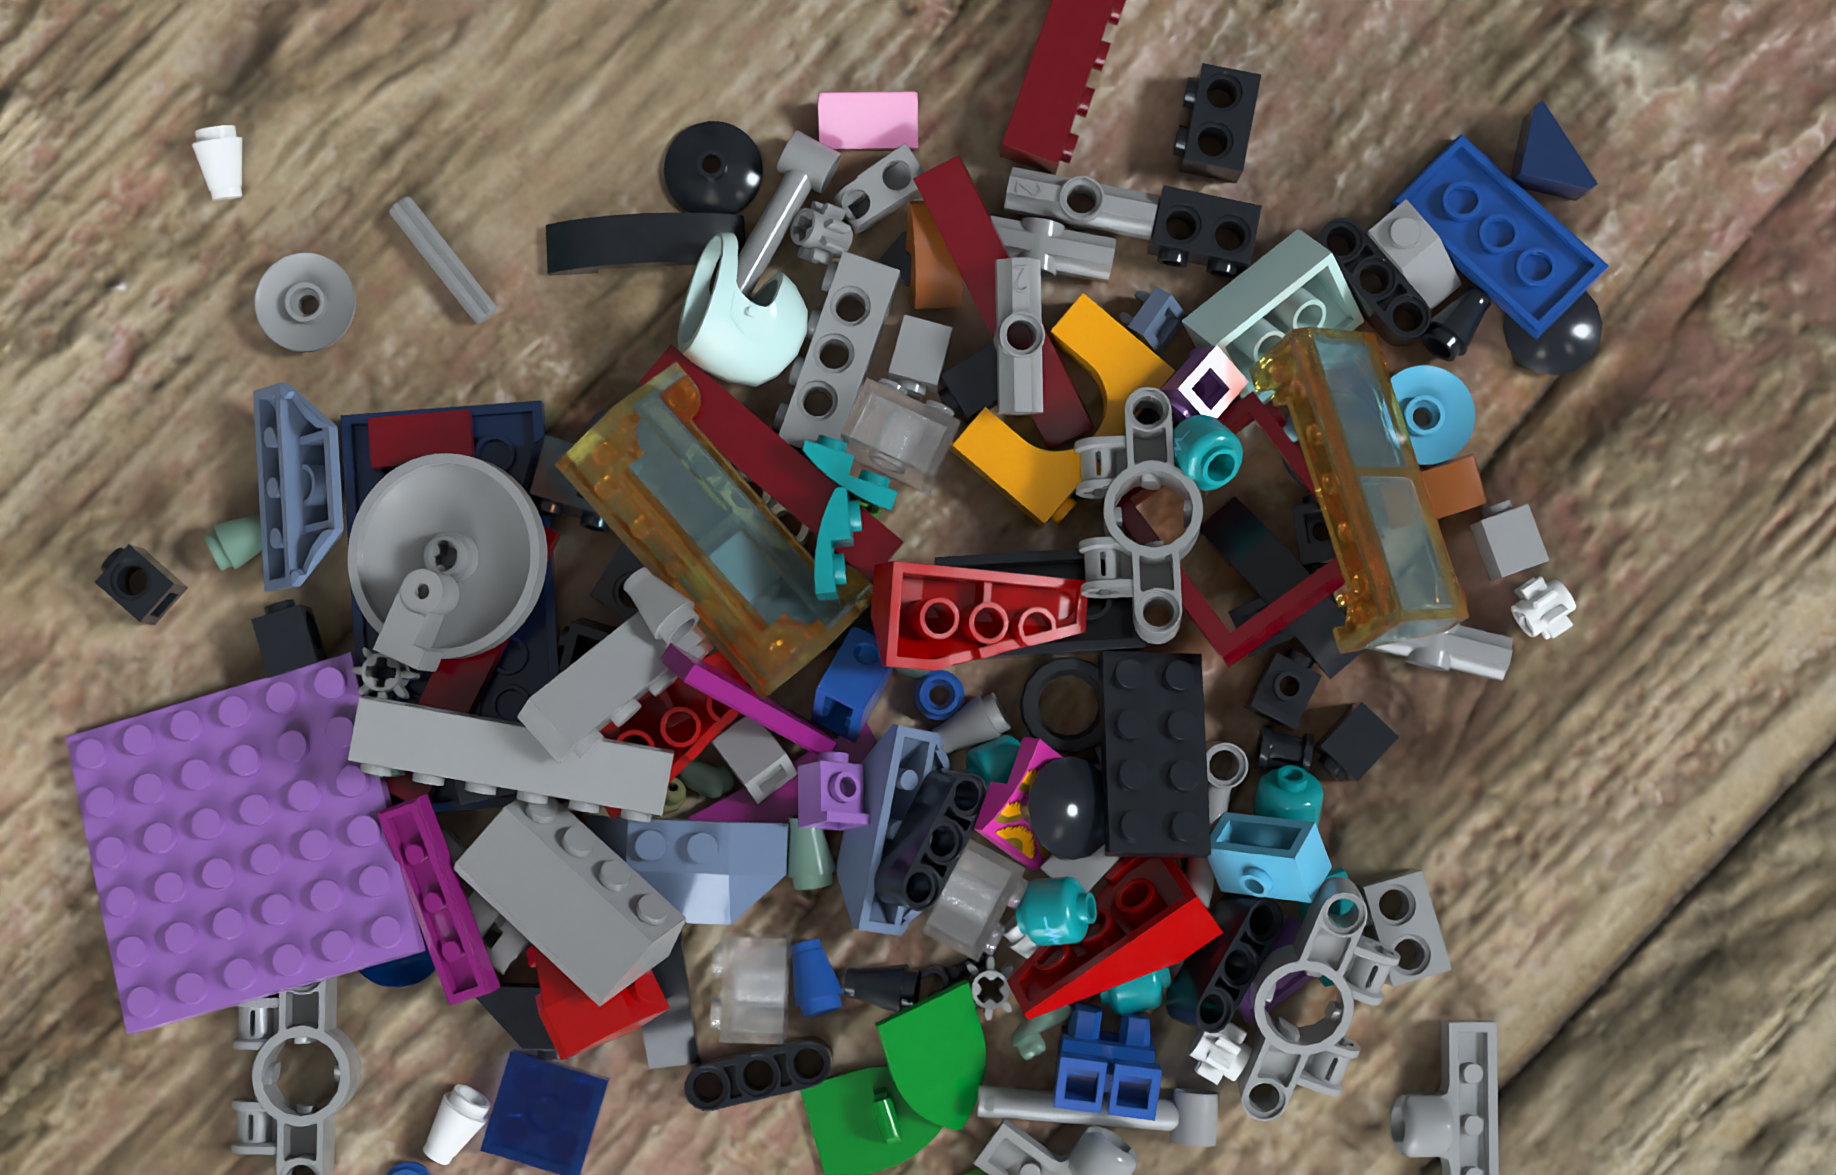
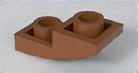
[906,201,963,309]
[1371,454,1487,533]

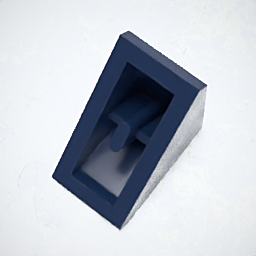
[1510,101,1598,201]

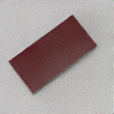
[368,409,475,470]

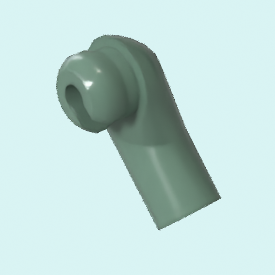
[679,755,734,798]
[1012,1005,1072,1060]

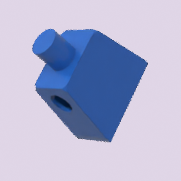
[810,620,894,744]

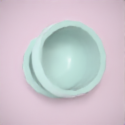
[678,232,808,387]

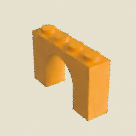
[951,293,1175,528]

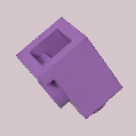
[1160,345,1249,424]
[798,752,870,831]

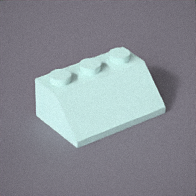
[1182,229,1364,402]

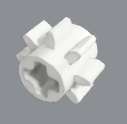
[1511,576,1576,640]
[1188,1022,1252,1085]

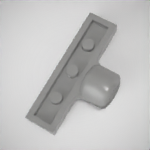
[1390,1020,1499,1175]
[973,1119,1137,1175]

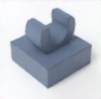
[1119,286,1187,357]

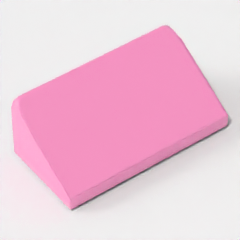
[818,92,918,151]

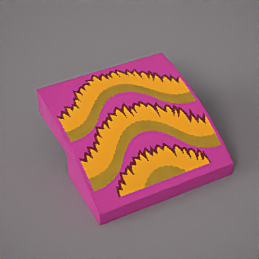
[974,737,1063,870]

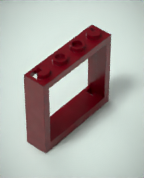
[1116,391,1379,668]

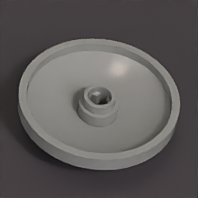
[348,453,547,659]

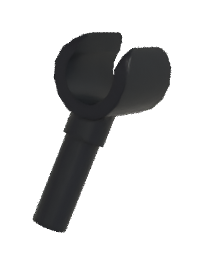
[920,950,987,997]

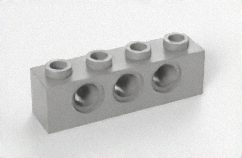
[772,251,900,456]

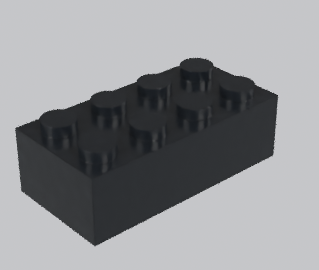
[934,549,1146,660]

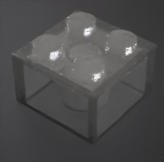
[840,378,961,496]
[921,838,1029,962]
[711,930,791,1044]

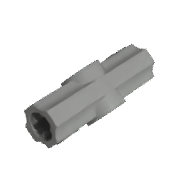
[1004,167,1159,240]
[990,216,1117,284]
[993,257,1045,415]
[1355,602,1513,681]

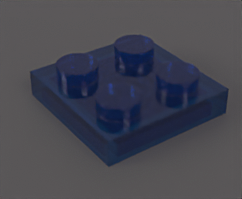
[480,1049,611,1175]

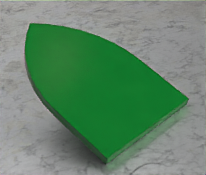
[875,980,986,1131]
[800,1065,943,1175]

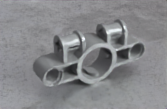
[1074,387,1203,644]
[1237,877,1401,1122]
[231,976,361,1175]

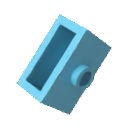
[1207,812,1332,903]

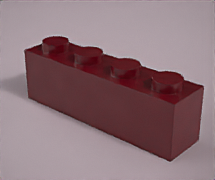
[1000,0,1126,175]

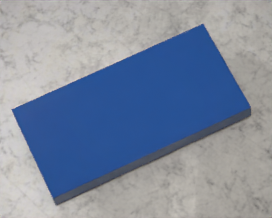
[1390,134,1609,340]

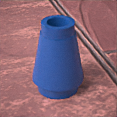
[791,939,844,1018]

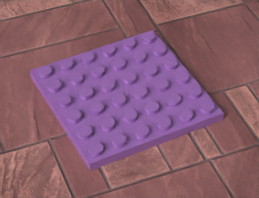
[66,652,426,1034]

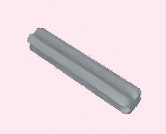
[389,196,497,324]

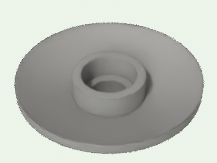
[255,252,356,352]

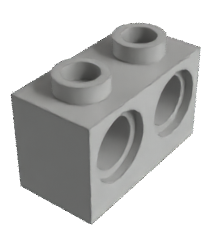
[1356,869,1452,987]

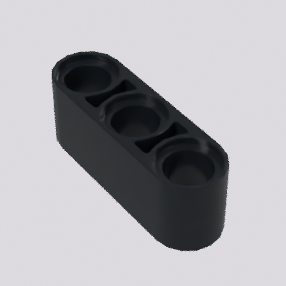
[1315,218,1431,347]
[874,768,988,911]
[1166,892,1283,1034]
[685,1036,833,1111]

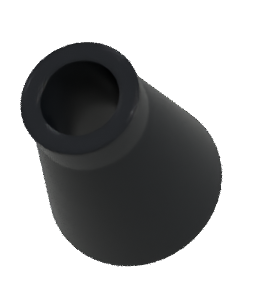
[1421,287,1491,362]
[844,964,921,1013]

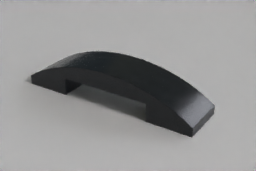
[546,212,746,276]
[1199,497,1369,680]
[641,929,700,1070]

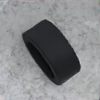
[1020,657,1101,753]

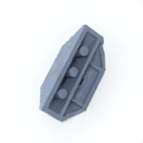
[253,383,344,592]
[836,724,956,936]
[586,815,790,925]

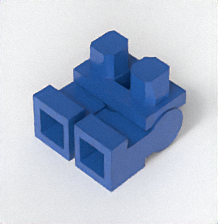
[1054,1003,1162,1121]

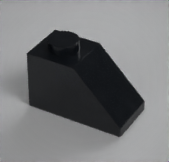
[476,982,568,1060]

